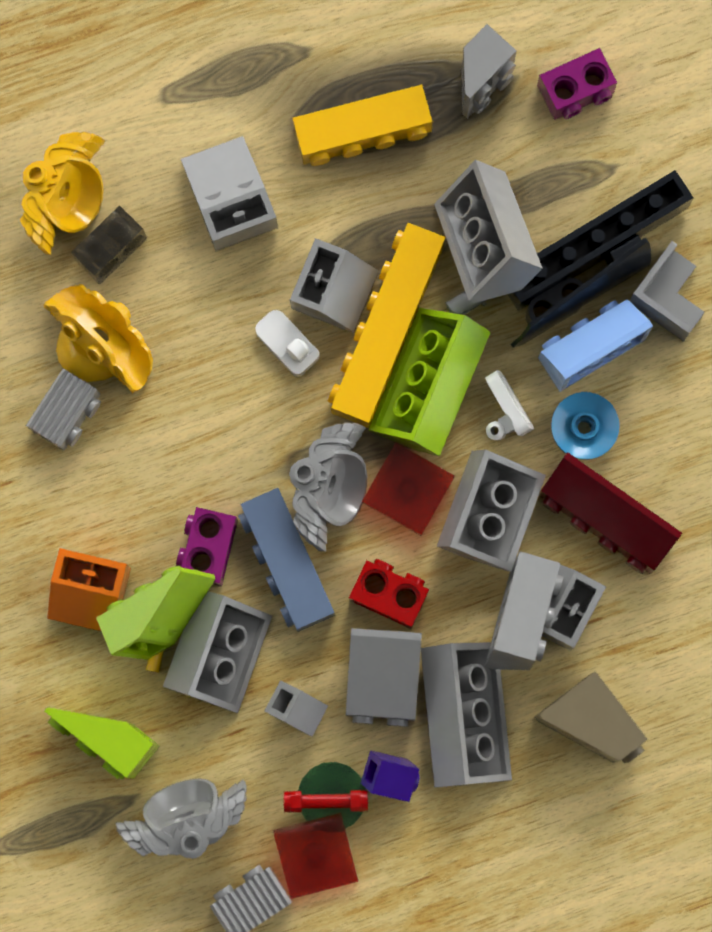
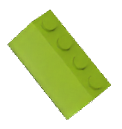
[368,308,491,456]

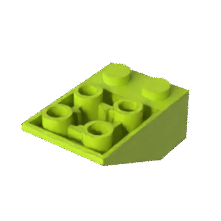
[96,566,216,660]
[44,707,160,780]

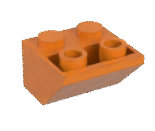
[47,548,131,632]

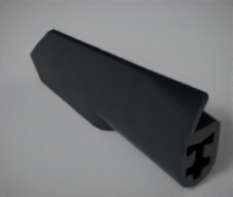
[511,234,651,348]

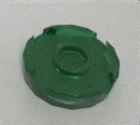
[298,762,366,832]

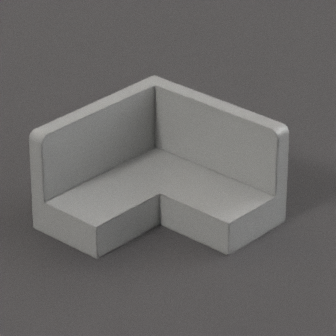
[630,241,705,342]

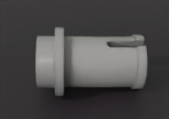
[445,291,487,315]

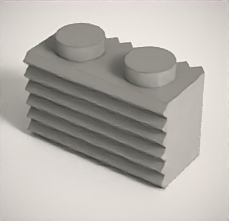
[26,368,101,451]
[210,865,293,932]

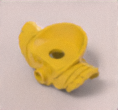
[20,132,105,255]
[43,284,153,393]

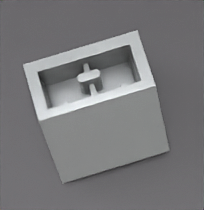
[461,24,517,119]
[290,238,379,333]
[542,565,606,651]

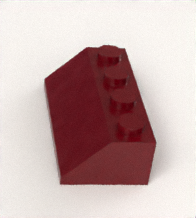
[539,452,682,574]

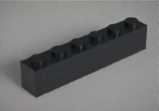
[507,170,694,311]

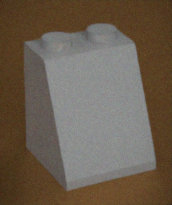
[346,628,422,727]

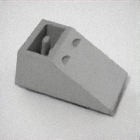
[181,136,278,251]

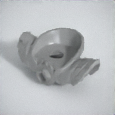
[289,422,368,552]
[116,778,247,859]

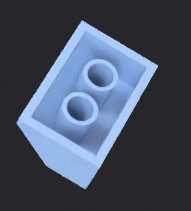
[538,299,653,392]

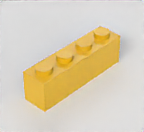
[292,84,433,166]

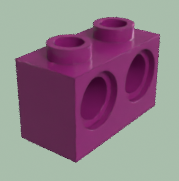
[537,48,617,120]
[176,507,238,586]

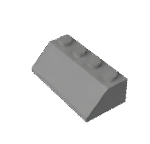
[434,160,542,303]
[421,642,512,788]

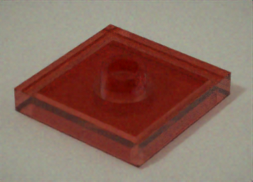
[362,443,455,536]
[273,813,358,899]

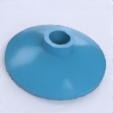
[551,392,620,460]

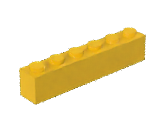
[328,222,446,428]

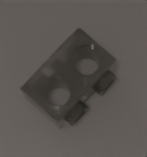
[71,205,147,285]

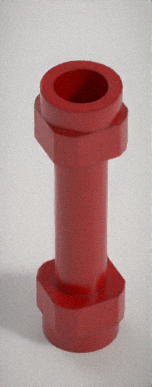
[284,790,368,812]

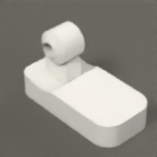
[256,310,320,377]
[485,370,534,440]

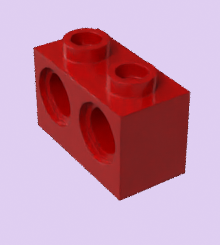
[349,559,429,629]

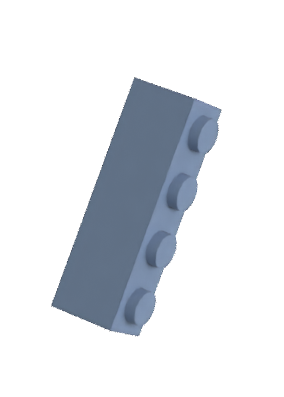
[238,488,335,632]

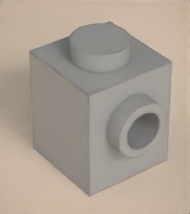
[264,680,328,736]

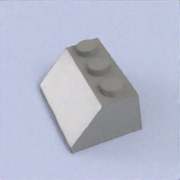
[437,449,546,572]
[485,551,563,670]
[163,591,272,713]

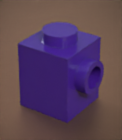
[360,750,420,802]

